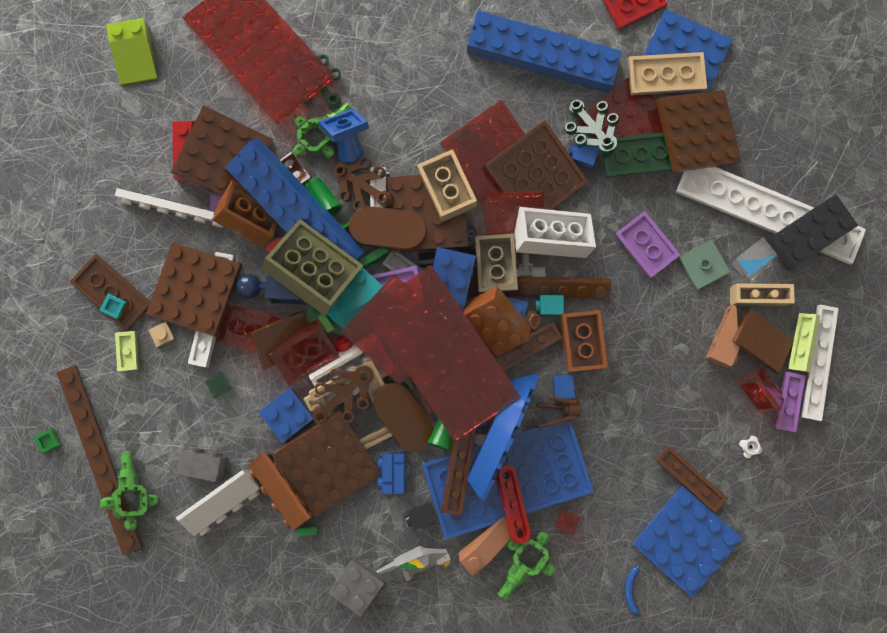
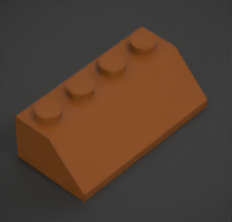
[248,451,314,530]

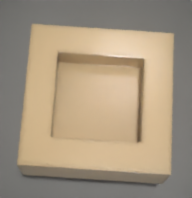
[149,322,176,348]

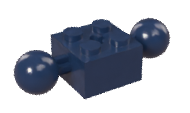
[237,274,309,305]

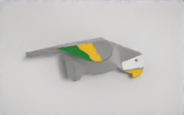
[376,546,451,581]

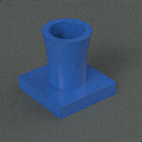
[319,109,369,162]

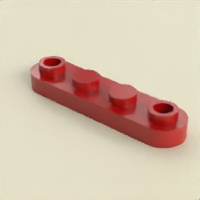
[496,465,531,544]

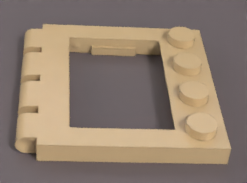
[304,360,392,449]

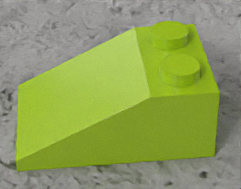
[106,18,158,86]

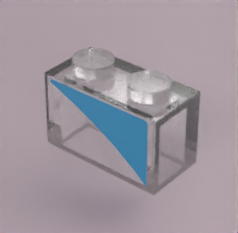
[729,238,777,281]

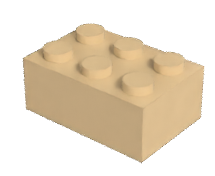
[417,149,477,222]

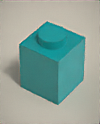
[535,295,564,317]

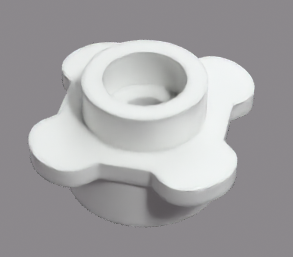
[739,436,762,458]

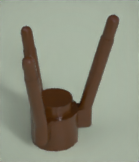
[536,396,581,429]

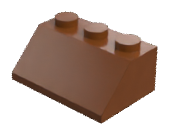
[212,180,277,247]

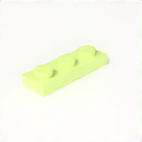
[788,313,820,372]

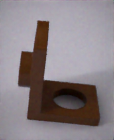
[280,152,312,186]

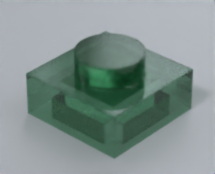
[205,372,232,398]

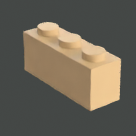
[730,284,795,306]

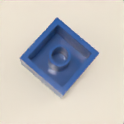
[259,388,314,443]

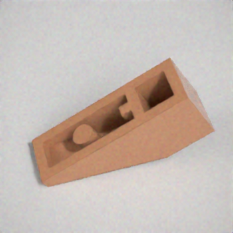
[706,305,739,368]
[458,516,511,576]

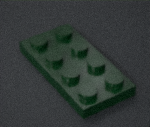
[602,133,672,178]

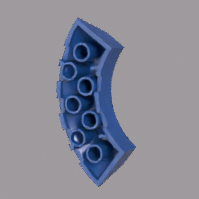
[467,373,540,501]

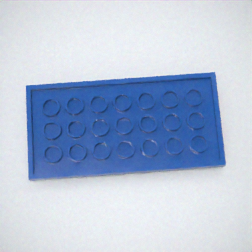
[422,421,594,540]

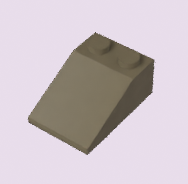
[475,234,518,293]

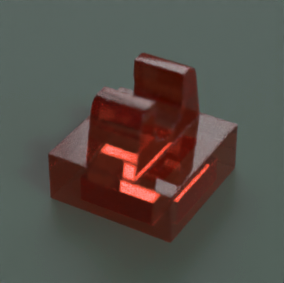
[554,509,581,535]

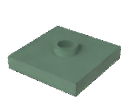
[678,239,730,290]

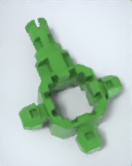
[292,102,353,159]
[100,452,158,531]
[497,531,555,601]

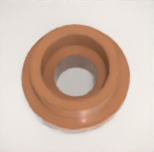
[524,311,541,330]

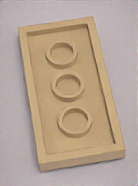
[628,52,707,95]

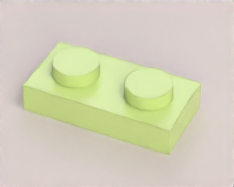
[115,331,139,372]

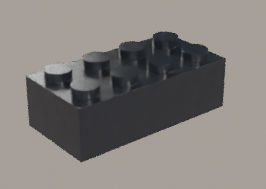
[766,194,859,271]

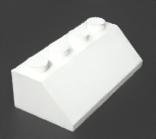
[514,207,596,258]
[307,332,396,405]
[176,469,261,536]

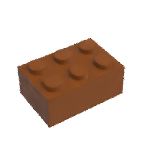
[463,286,531,357]
[559,310,608,373]

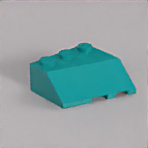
[327,268,406,337]

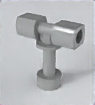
[516,253,546,277]

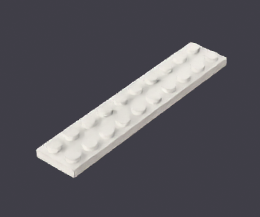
[675,167,866,265]

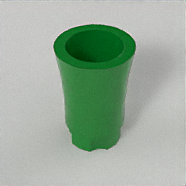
[304,177,343,217]
[427,407,458,452]

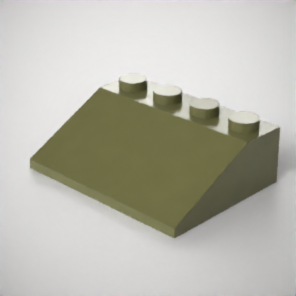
[261,219,363,316]

